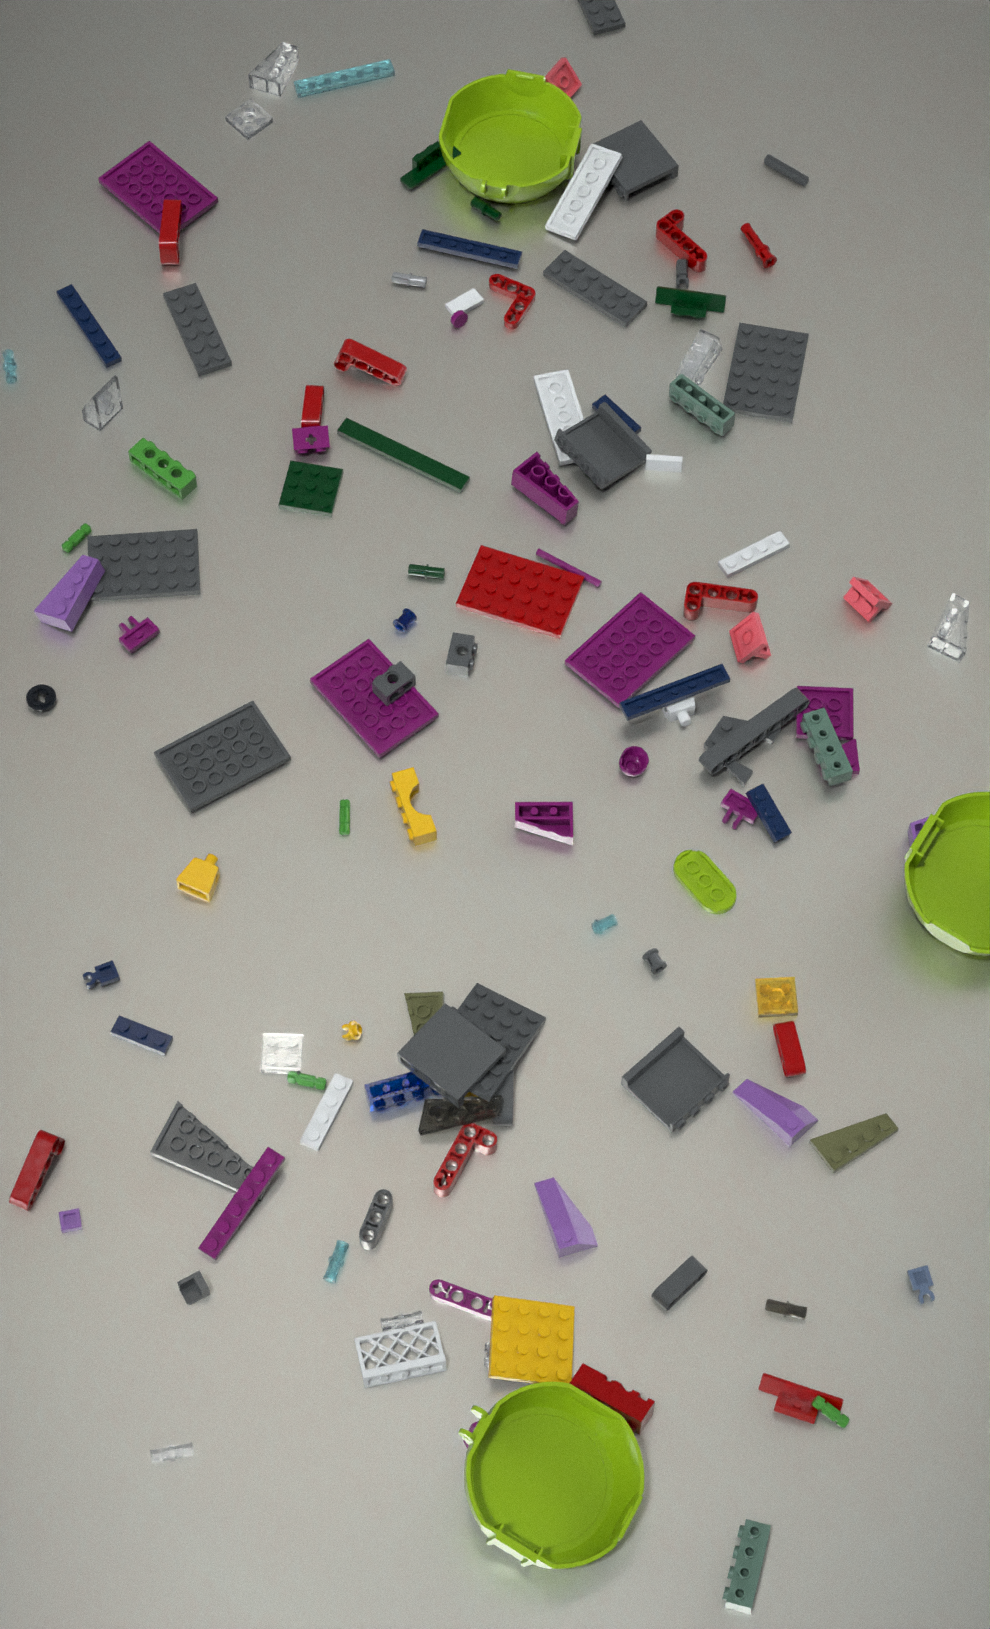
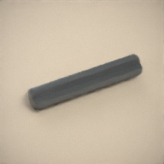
[764,154,809,186]

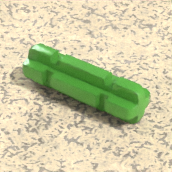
[61,523,91,553]
[339,799,350,835]
[287,1071,326,1090]
[812,1396,850,1428]

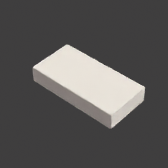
[445,288,484,315]
[645,454,683,472]

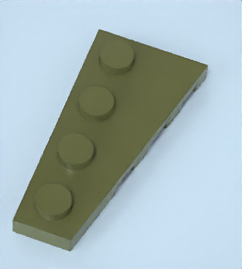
[404,991,444,1035]
[809,1113,899,1174]

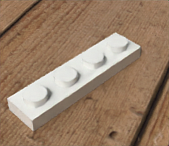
[718,531,790,579]
[300,1073,354,1151]

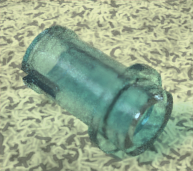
[591,914,618,934]

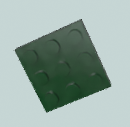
[278,460,344,517]

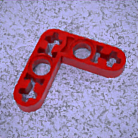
[489,274,536,330]

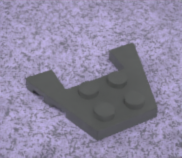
[704,716,781,787]

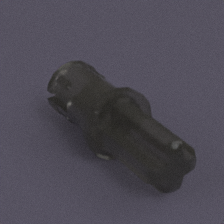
[765,1299,807,1320]

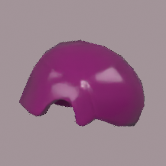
[619,746,649,777]

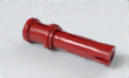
[740,223,777,268]

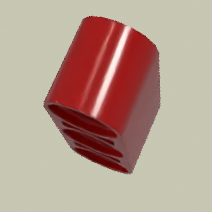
[301,385,324,428]
[773,1021,806,1077]

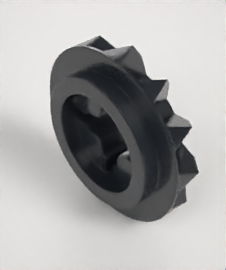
[26,684,57,712]

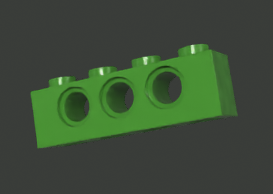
[128,438,197,500]

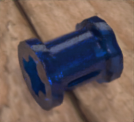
[393,608,417,633]

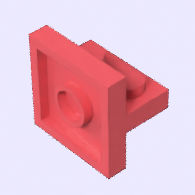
[545,57,582,98]
[843,577,893,622]
[729,612,771,663]

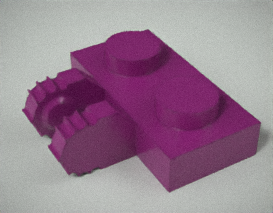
[118,616,160,654]
[720,789,759,830]

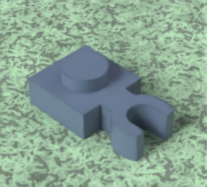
[907,1265,935,1304]

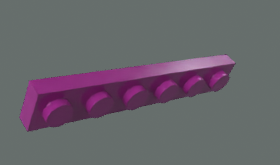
[198,1147,285,1261]

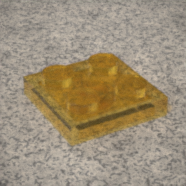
[755,977,798,1018]

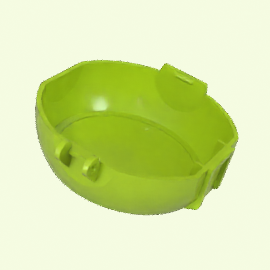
[439,69,582,204]
[904,792,990,956]
[458,1382,645,1569]

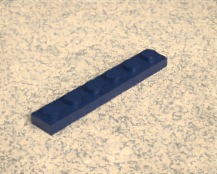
[417,229,522,269]
[56,284,122,368]
[619,664,730,721]

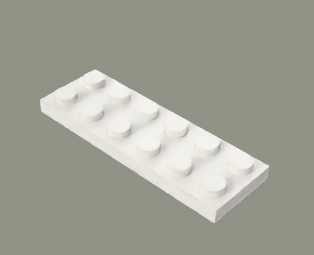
[545,143,623,240]
[534,369,584,466]

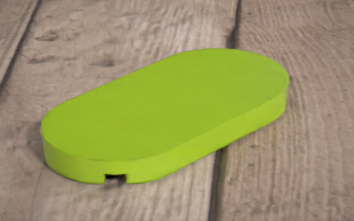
[673,850,736,914]

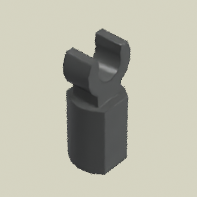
[676,259,689,289]

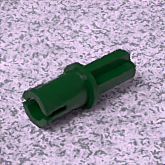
[470,196,502,221]
[408,564,445,580]

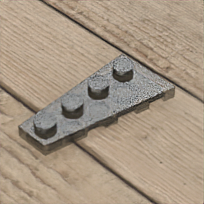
[418,1095,504,1136]

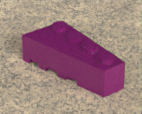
[511,452,579,525]

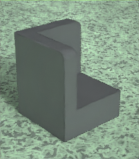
[177,1271,210,1305]

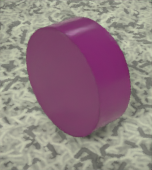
[450,310,468,328]

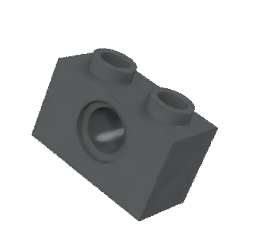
[446,632,478,677]
[372,661,416,706]

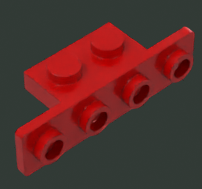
[758,1373,844,1424]

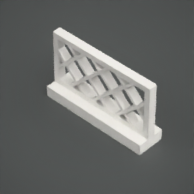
[354,1321,447,1388]

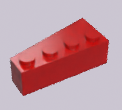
[569,1363,655,1435]

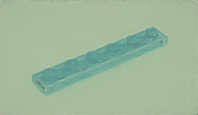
[293,59,395,98]

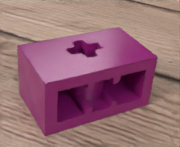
[292,425,330,453]

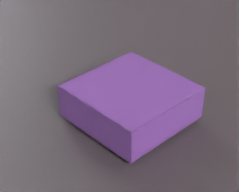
[59,1208,83,1233]

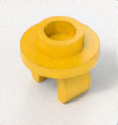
[342,1020,362,1041]

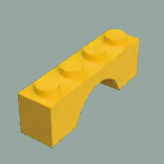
[389,767,437,846]

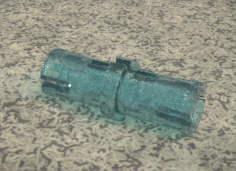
[2,349,17,384]
[323,1240,349,1283]

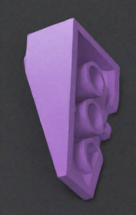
[733,1079,818,1147]
[534,1177,598,1258]

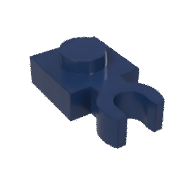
[82,960,120,989]

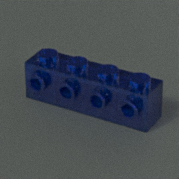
[364,1072,440,1112]

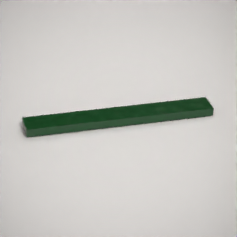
[337,418,470,493]

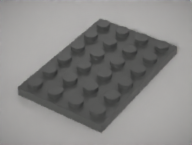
[723,322,809,423]
[87,529,200,602]
[154,701,291,812]
[457,983,546,1102]

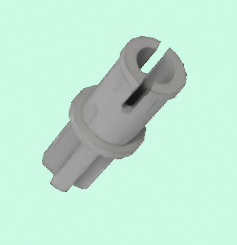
[392,272,427,288]

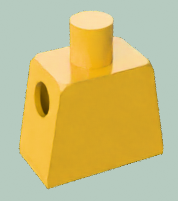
[176,853,220,902]

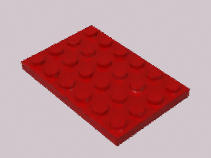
[456,545,585,639]

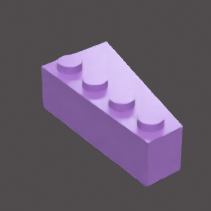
[34,555,105,632]

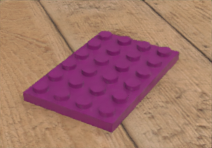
[98,141,218,234]
[565,592,695,709]
[310,639,439,759]

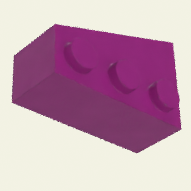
[515,802,573,845]

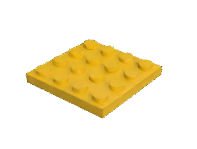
[488,1295,575,1384]

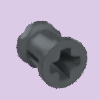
[642,948,667,974]

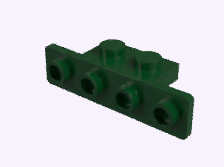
[400,141,461,190]
[655,286,726,318]

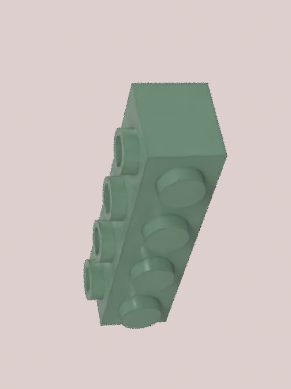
[669,373,735,436]
[800,708,853,786]
[722,1519,771,1614]

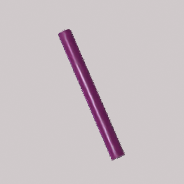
[536,549,602,588]

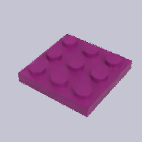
[796,686,854,741]

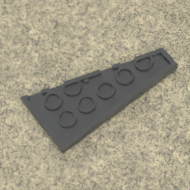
[150,1101,269,1201]

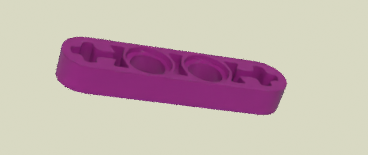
[429,1279,492,1321]

